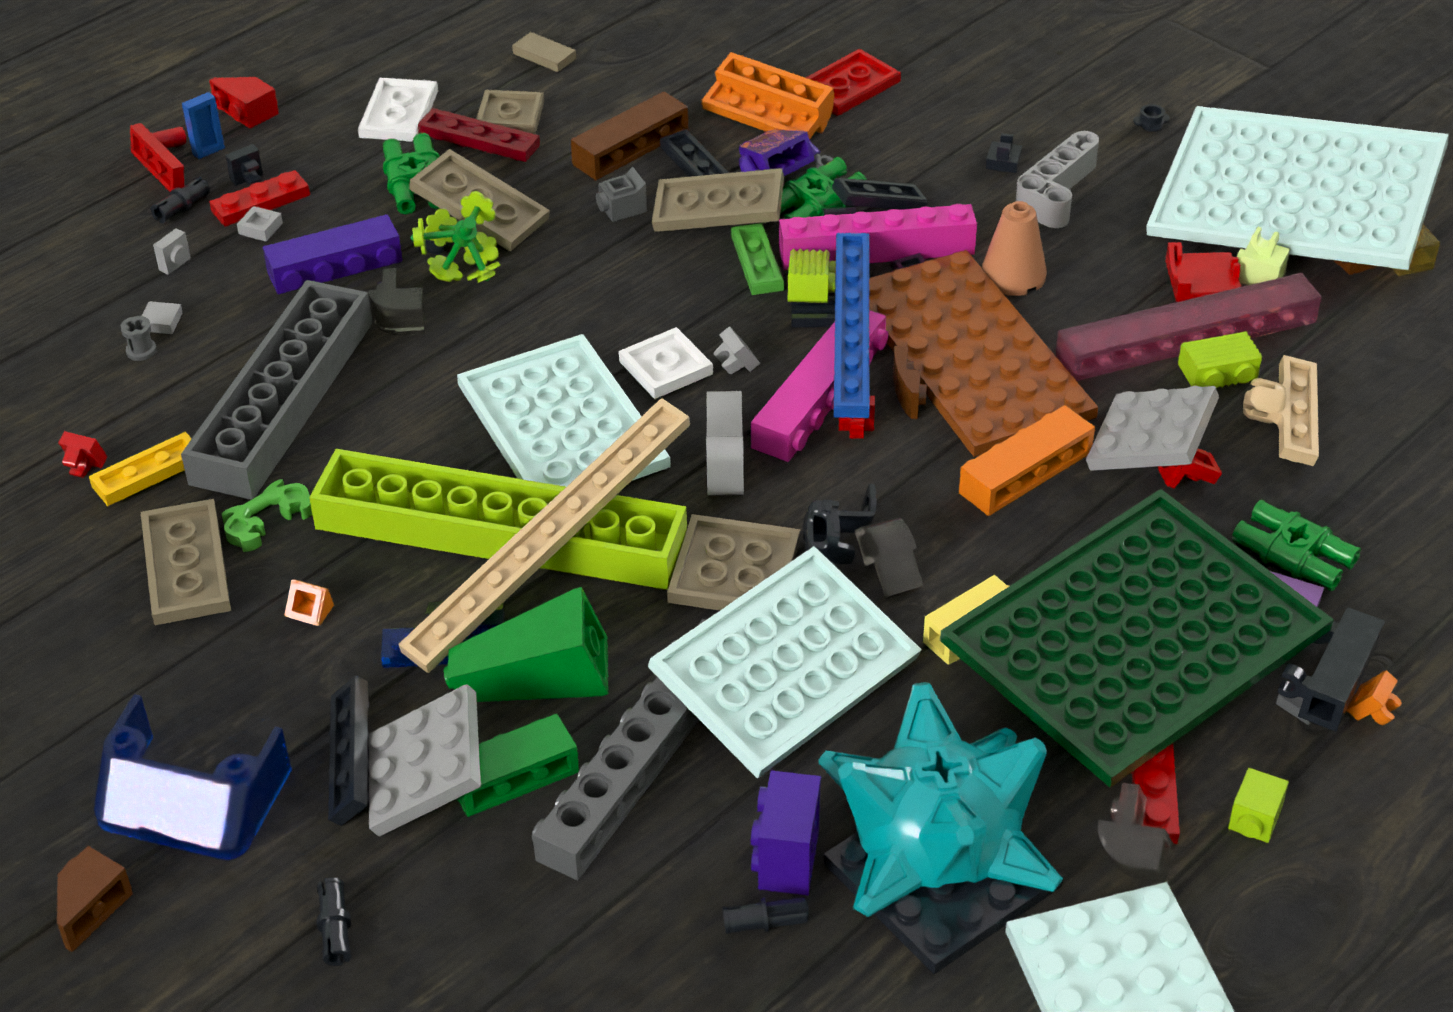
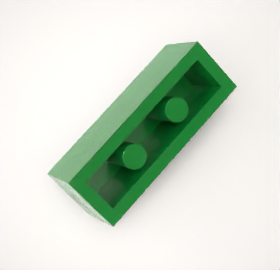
[457,714,579,817]

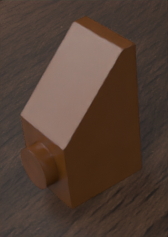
[57,846,133,952]

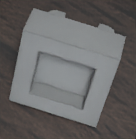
[714,326,760,374]

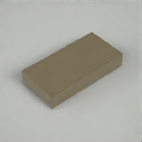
[512,32,576,72]

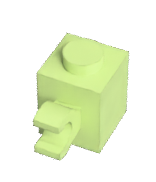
[1237,227,1290,293]

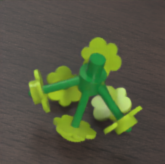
[411,191,500,282]

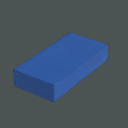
[182,92,225,159]

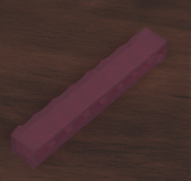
[1055,273,1322,381]

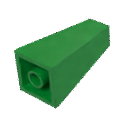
[444,587,608,702]

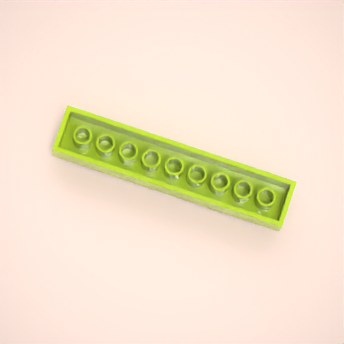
[309,449,687,590]

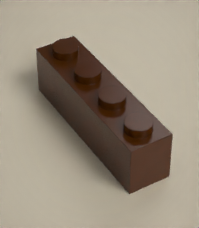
[571,91,689,180]

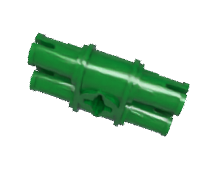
[383,133,440,214]
[780,157,867,219]
[1232,499,1361,592]

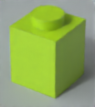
[1228,767,1289,843]

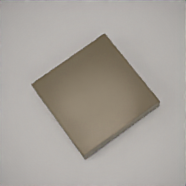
[476,90,544,134]

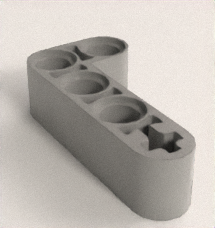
[1015,131,1099,228]
[706,391,744,495]

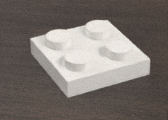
[619,327,713,399]

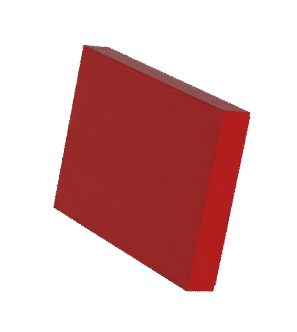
[806,49,901,116]

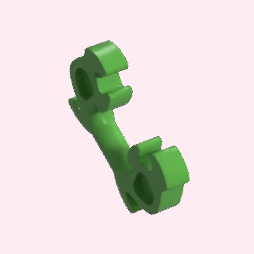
[221,479,313,552]

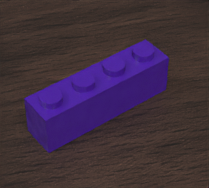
[263,214,403,294]

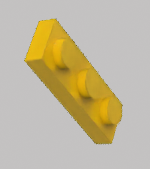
[89,432,191,506]

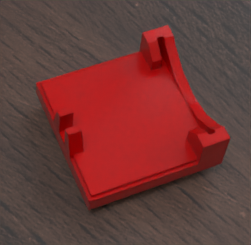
[1165,242,1243,302]

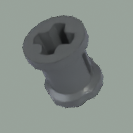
[120,316,157,361]

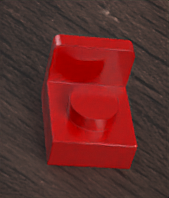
[1158,448,1222,489]

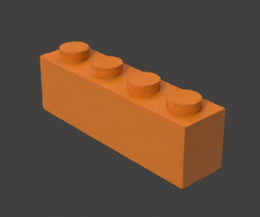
[959,405,1095,516]

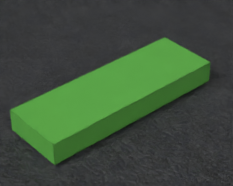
[731,223,784,295]

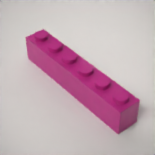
[779,204,977,270]
[751,310,888,462]

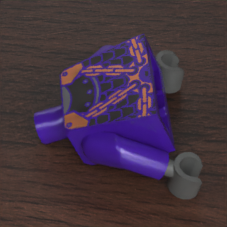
[739,130,833,176]

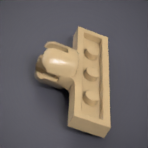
[1243,355,1319,466]

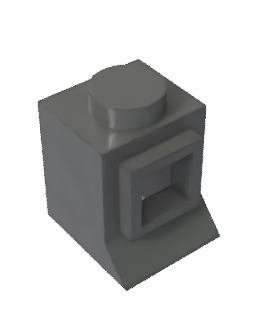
[596,167,647,222]

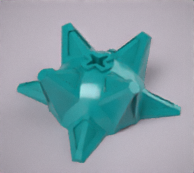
[818,682,1063,917]

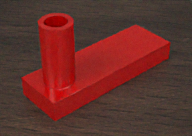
[130,123,186,192]

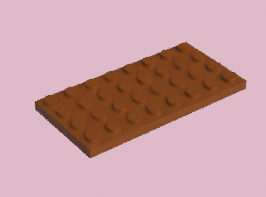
[869,250,1098,457]

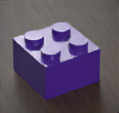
[751,771,821,896]

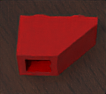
[209,77,279,129]

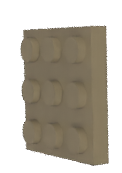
[667,514,800,610]

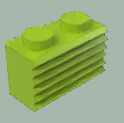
[788,249,836,303]
[1178,331,1262,388]

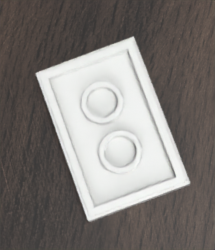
[358,78,438,141]

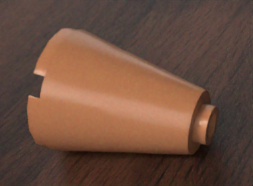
[981,201,1047,296]

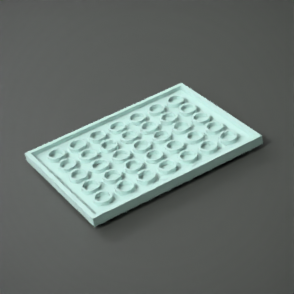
[1147,106,1448,270]

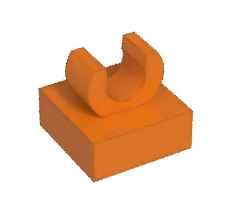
[1347,670,1402,725]

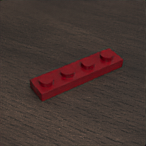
[418,108,540,162]

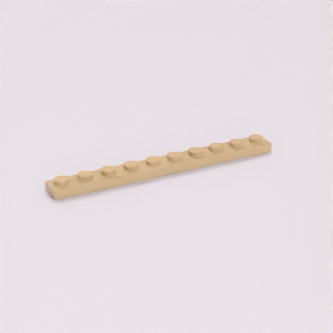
[398,398,690,673]

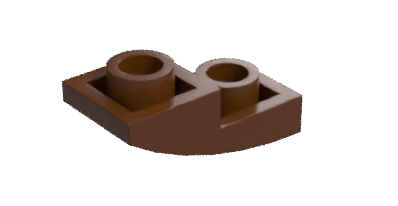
[893,346,927,419]

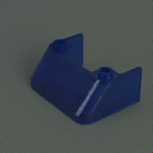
[94,694,292,860]

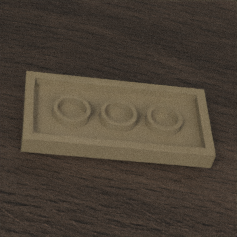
[409,149,550,251]
[652,168,784,232]
[140,499,231,625]

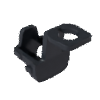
[802,484,877,564]

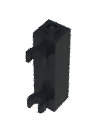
[1277,607,1385,732]

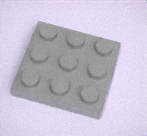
[1086,386,1219,471]
[369,684,481,837]

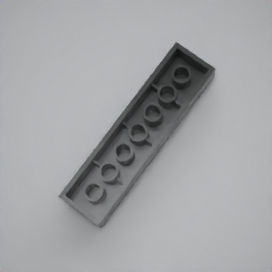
[181,280,373,500]

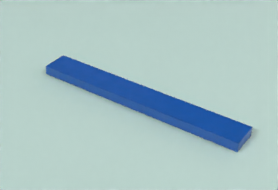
[834,233,869,418]

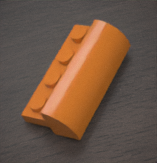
[701,52,834,140]

